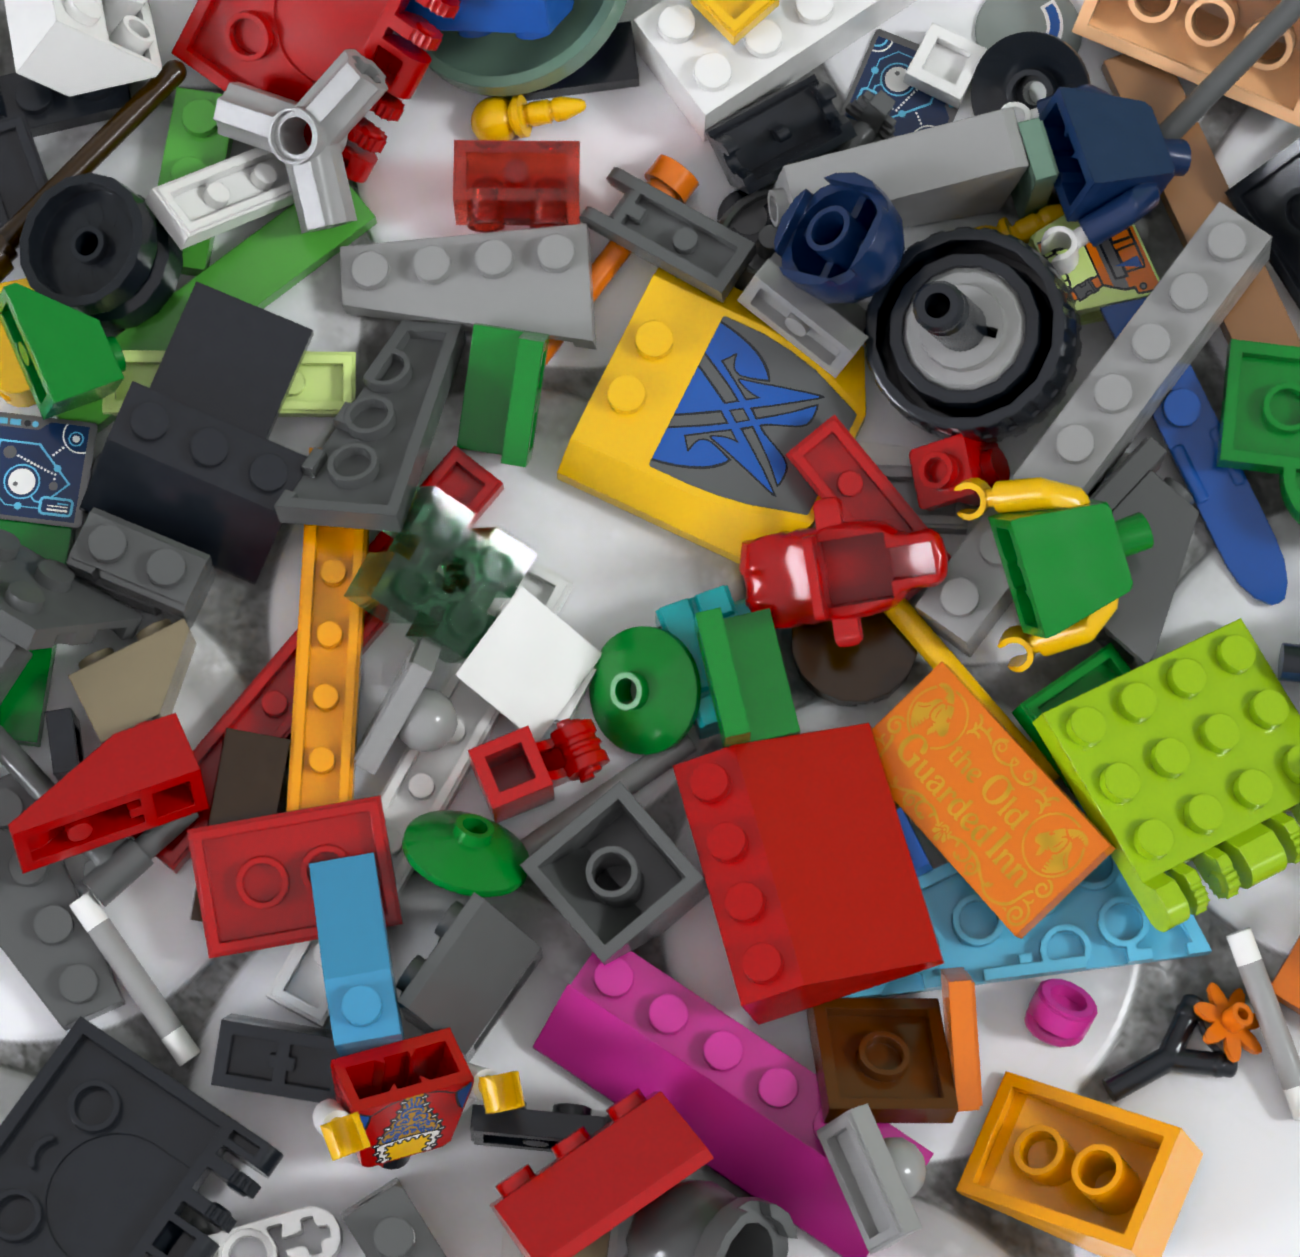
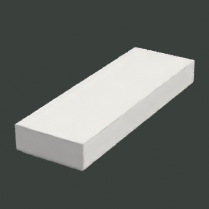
[145,147,294,250]

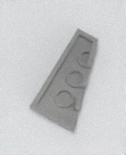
[340,223,596,349]

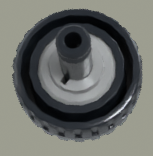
[863,227,1082,443]

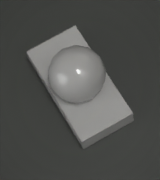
[354,637,458,775]
[817,1103,927,1254]

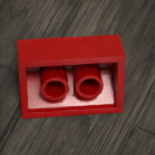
[489,1088,714,1257]

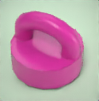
[1024,979,1098,1047]

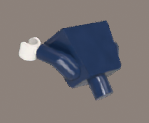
[1001,84,1191,275]

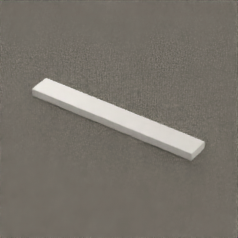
[266,552,574,1029]

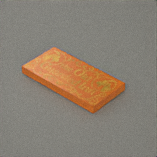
[872,661,1116,939]

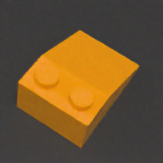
[956,1071,1203,1257]

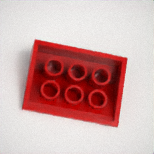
[673,723,944,1025]

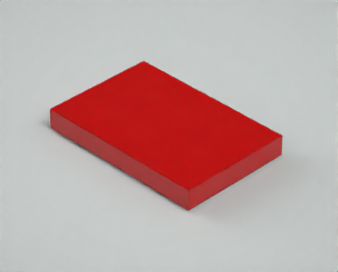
[187,795,403,959]

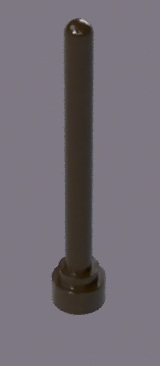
[0,60,187,283]

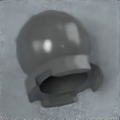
[626,1179,798,1257]

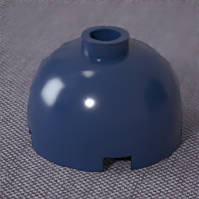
[774,172,905,303]

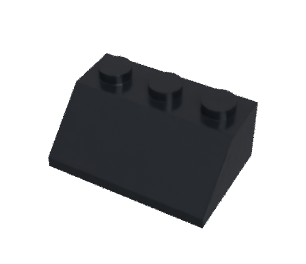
[79,381,307,585]

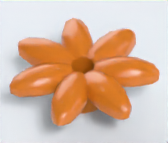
[1193,982,1262,1063]

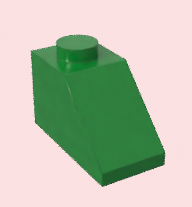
[0,283,126,420]

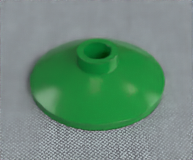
[589,626,701,755]
[402,810,529,897]

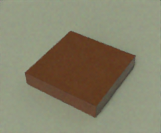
[807,998,958,1123]

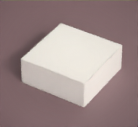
[903,22,987,109]

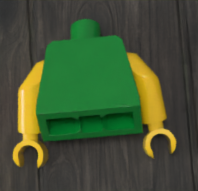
[953,477,1154,672]

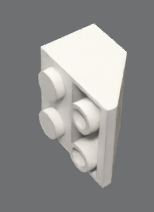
[4,0,162,97]

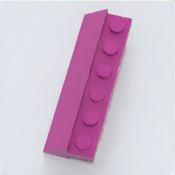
[533,951,934,1257]

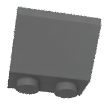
[520,781,709,966]

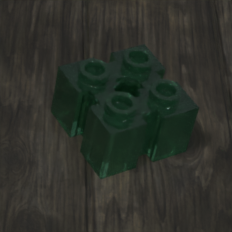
[344,486,536,664]

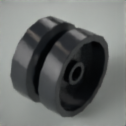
[19,173,183,331]

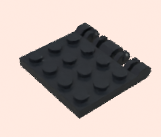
[0,1016,284,1257]

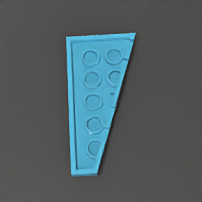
[842,800,1212,998]

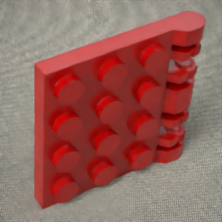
[171,0,461,183]

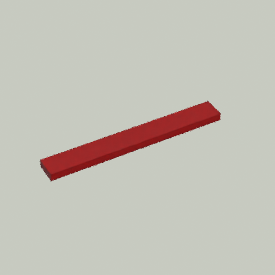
[131,445,504,874]

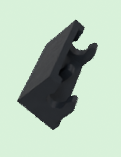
[705,73,857,195]
[211,1013,340,1103]

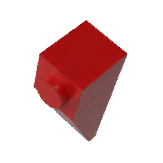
[8,712,209,874]

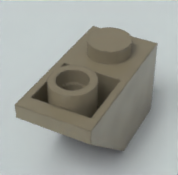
[68,618,197,744]

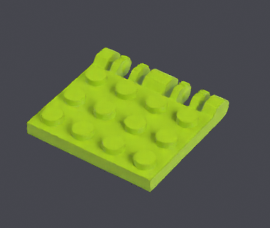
[1032,618,1300,932]

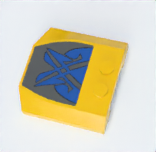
[557,268,866,564]

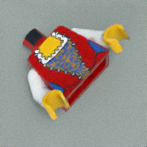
[312,1027,525,1170]

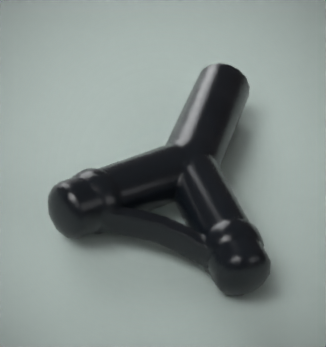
[1102,994,1238,1103]

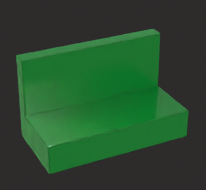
[457,323,550,467]
[694,607,800,748]

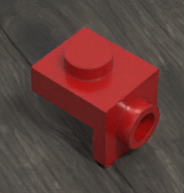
[909,433,1010,511]

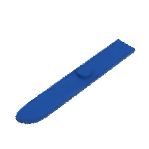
[1100,256,1288,606]

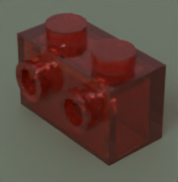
[453,140,581,233]

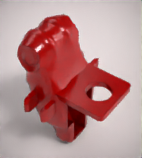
[739,497,948,647]

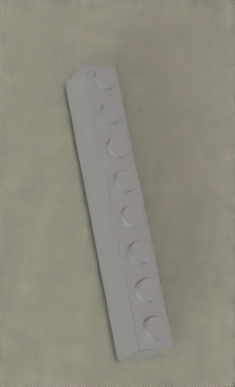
[915,201,1272,657]

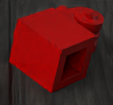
[468,718,610,823]

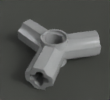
[213,49,389,233]

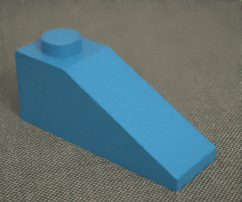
[309,852,405,1057]

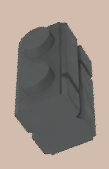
[66,507,216,629]

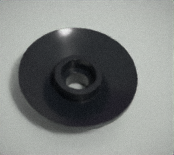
[971,31,1091,116]

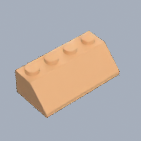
[1072,0,1300,127]

